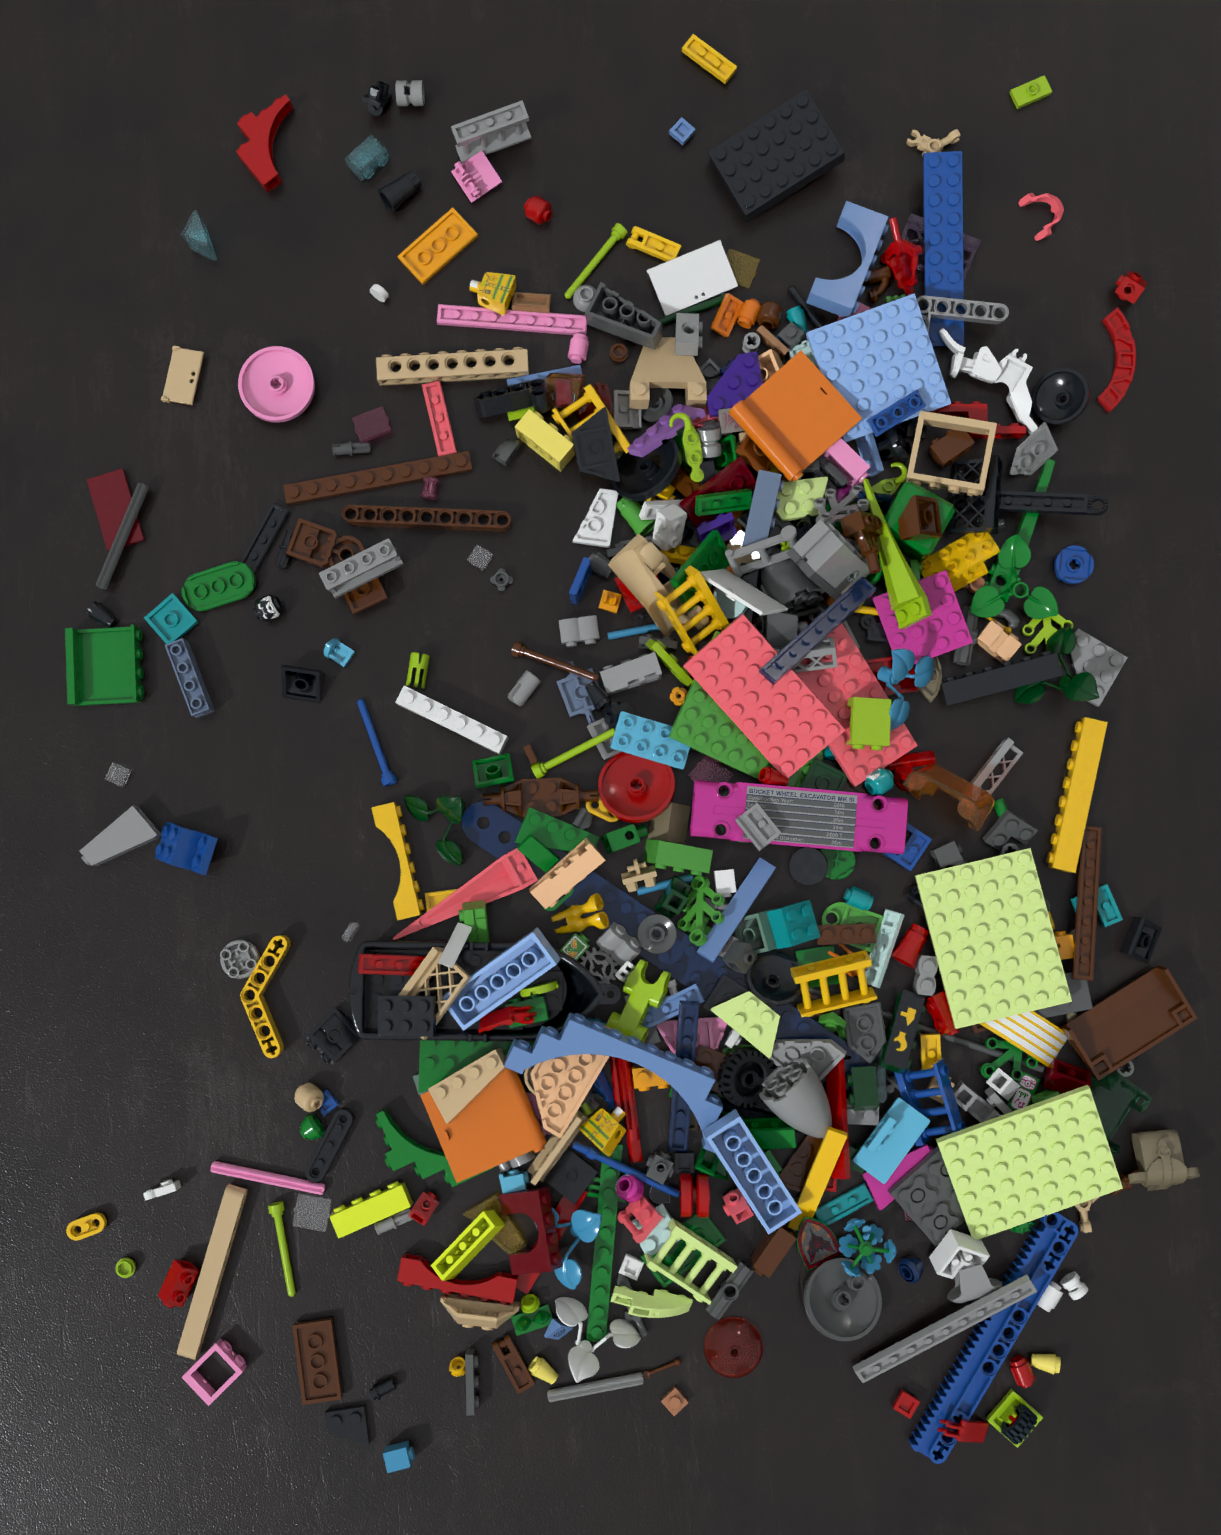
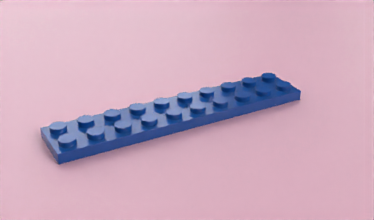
[923,151,964,347]

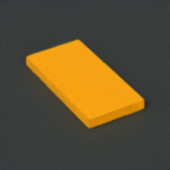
[397,207,478,285]

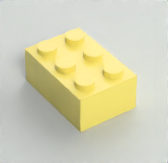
[515,409,575,472]

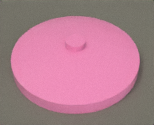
[238,346,315,423]

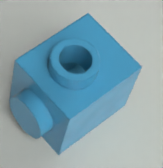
[383,1441,415,1473]

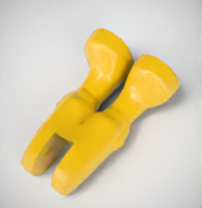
[551,893,609,934]

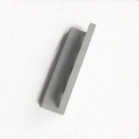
[773,637,837,673]
[958,738,1023,813]

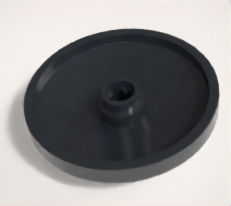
[612,438,682,502]

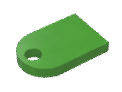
[821,902,884,952]

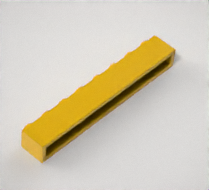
[1046,717,1108,873]

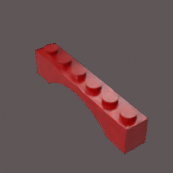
[397,1253,519,1305]

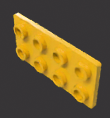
[920,525,1000,592]

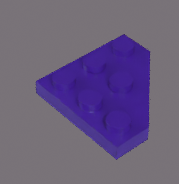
[707,351,763,418]

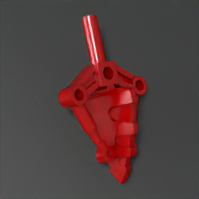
[880,217,922,296]

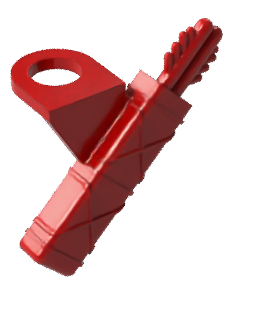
[884,750,936,791]

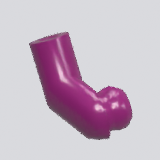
[836,485,852,503]

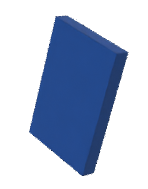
[569,557,592,605]

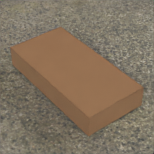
[512,292,551,313]
[756,325,789,361]

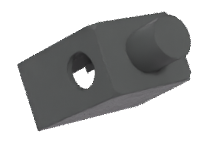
[762,612,808,647]

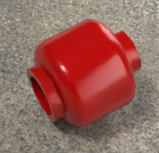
[524,195,552,224]

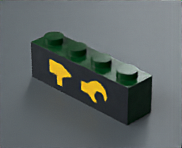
[878,989,926,1074]

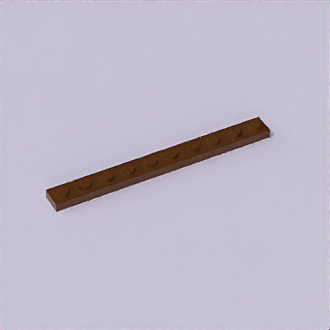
[283,451,473,505]

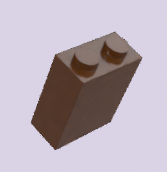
[750,1224,797,1278]

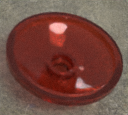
[704,1317,763,1378]

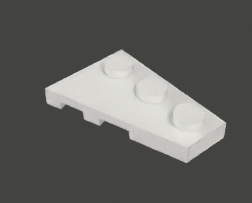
[572,489,619,548]

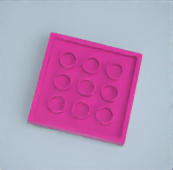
[873,570,973,665]

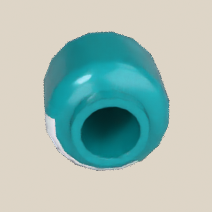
[865,767,894,796]

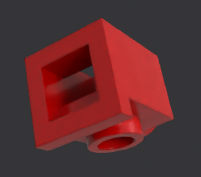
[408,1192,439,1226]

